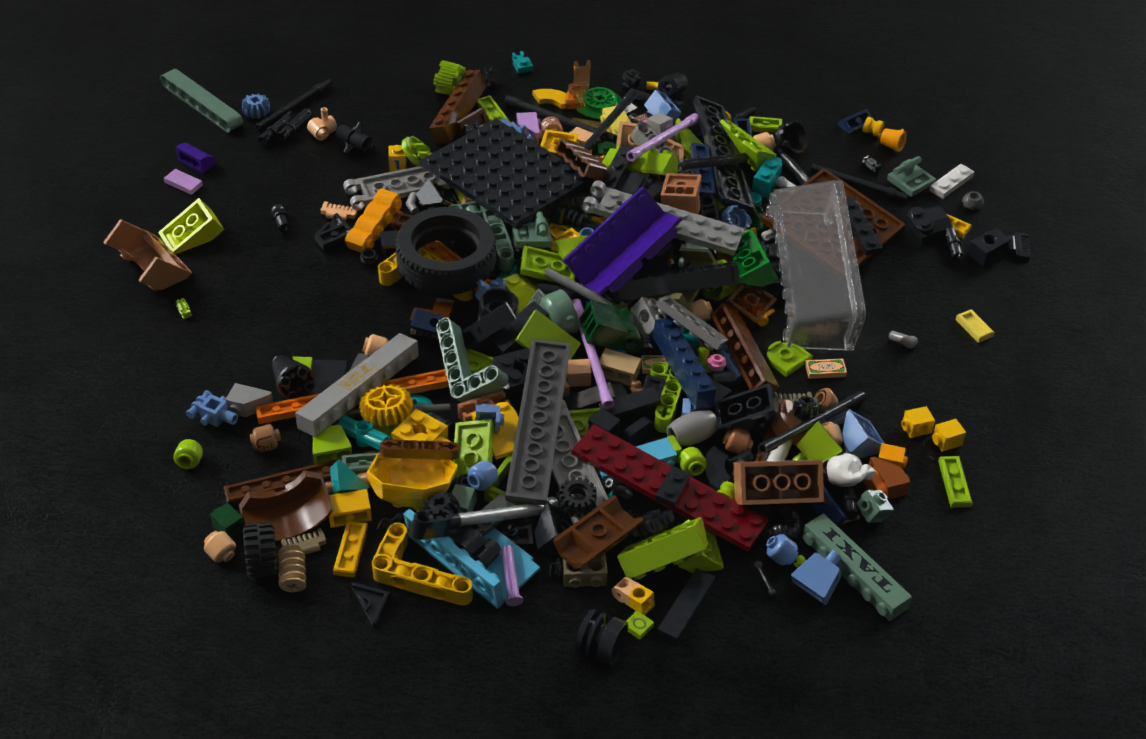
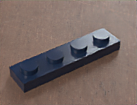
[690,143,716,197]

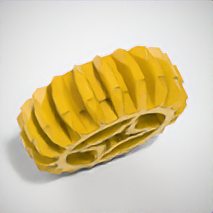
[359,384,413,428]

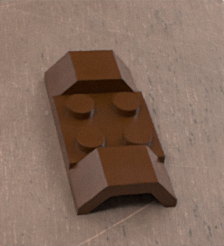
[553,495,644,569]

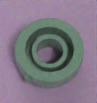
[539,289,580,334]

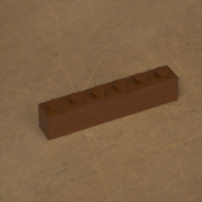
[429,70,487,144]
[711,302,780,392]

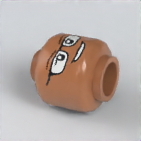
[540,117,563,136]

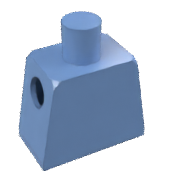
[791,550,842,605]

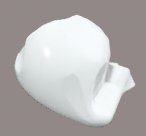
[827,453,876,487]

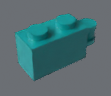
[752,157,782,198]

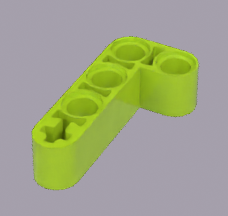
[650,362,684,433]

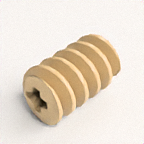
[278,545,306,593]

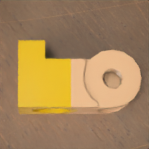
[612,577,654,615]

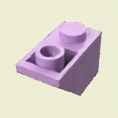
[517,112,542,144]

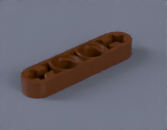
[380,440,460,460]

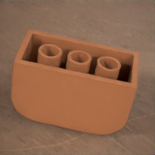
[734,460,824,505]

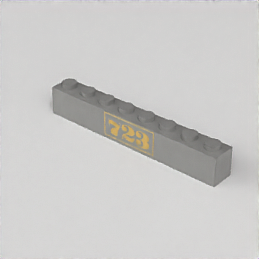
[295,333,419,437]

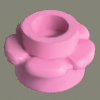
[707,354,726,371]

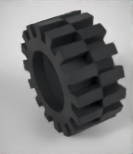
[559,477,597,517]

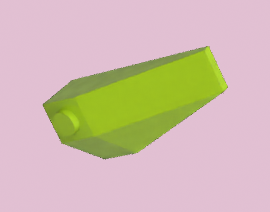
[720,119,777,172]

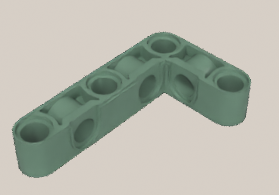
[449,202,514,272]

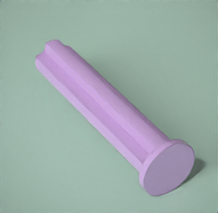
[501,545,523,606]

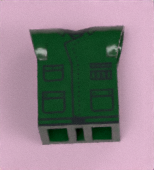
[579,299,643,353]

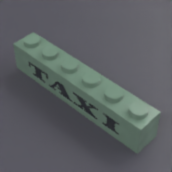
[802,513,912,621]

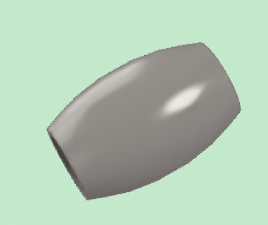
[666,410,718,447]

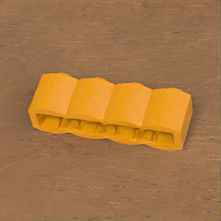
[345,188,402,253]

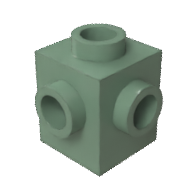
[856,490,894,523]

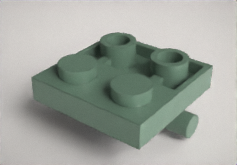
[887,156,936,197]
[512,212,552,249]

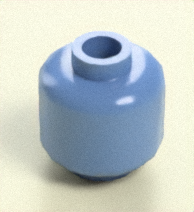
[467,461,498,491]
[766,534,798,565]

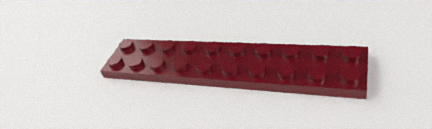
[571,424,769,552]

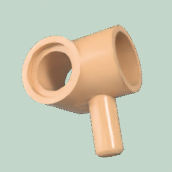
[307,107,337,141]

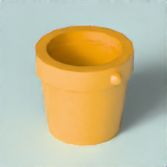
[880,128,906,153]

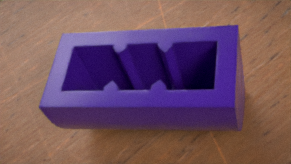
[176,143,217,173]

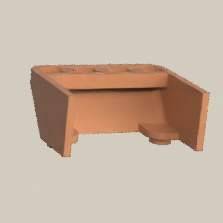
[104,219,192,291]

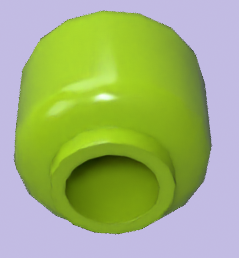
[173,439,203,469]
[677,447,707,477]

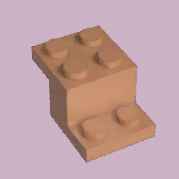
[660,173,702,215]

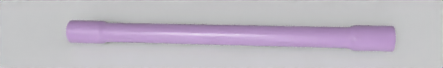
[626,113,699,162]
[572,299,614,409]

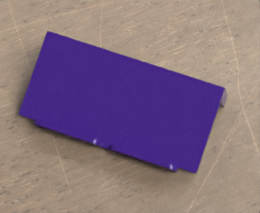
[562,187,682,296]

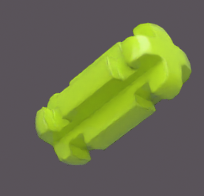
[176,298,192,319]

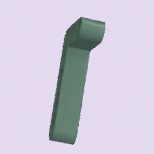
[437,318,508,403]

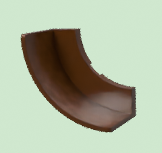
[239,470,333,542]

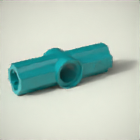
[337,415,393,451]

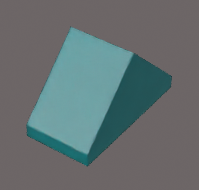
[330,459,369,494]

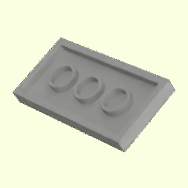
[655,296,729,350]

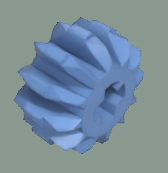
[242,93,270,120]

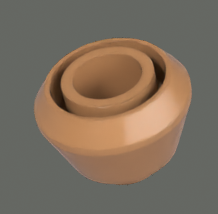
[814,388,838,413]

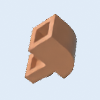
[771,400,809,445]

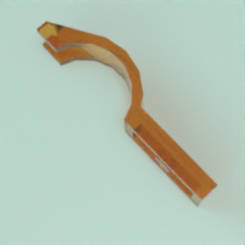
[565,60,591,109]

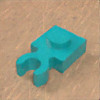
[512,51,533,74]

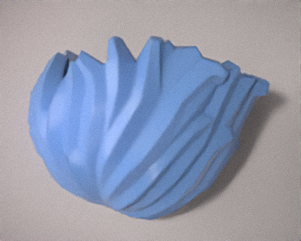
[720,205,752,231]

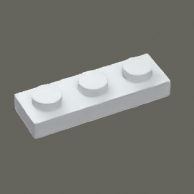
[929,164,974,199]

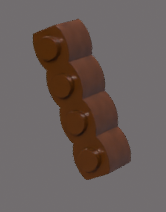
[555,138,607,181]

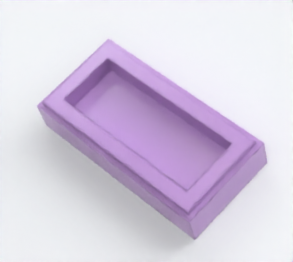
[164,169,203,195]

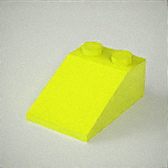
[158,198,225,254]

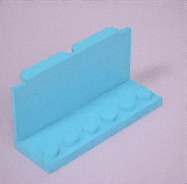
[403,509,540,609]

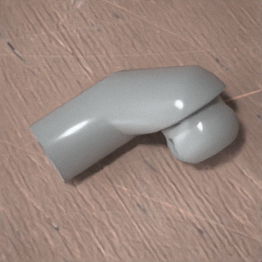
[406,192,419,215]
[889,331,918,348]

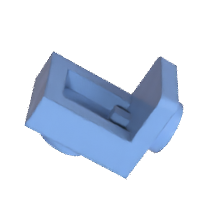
[475,404,504,433]

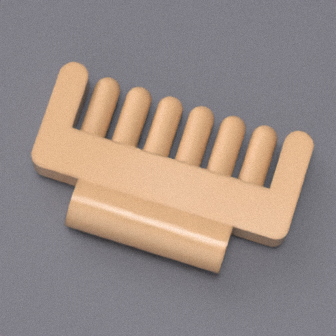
[321,201,358,221]

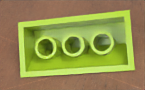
[602,145,679,175]
[617,517,709,580]

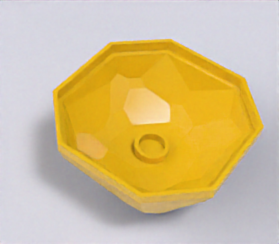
[367,453,458,510]

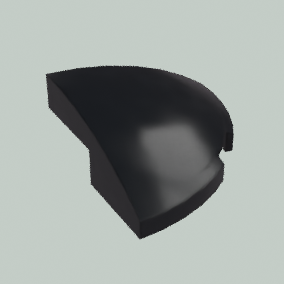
[495,516,535,546]

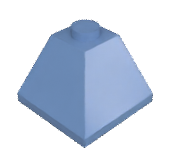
[842,409,885,458]

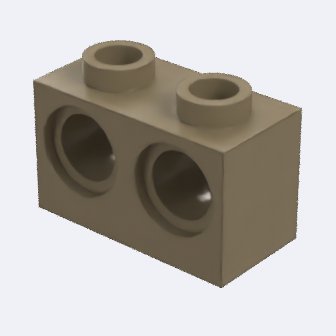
[562,553,607,588]

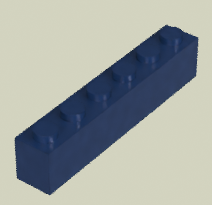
[653,317,716,410]

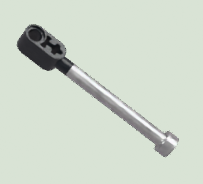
[410,497,560,540]

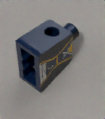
[410,308,445,341]

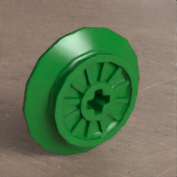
[576,87,622,120]

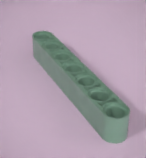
[160,69,243,132]

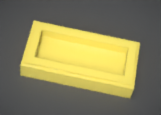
[956,309,994,343]

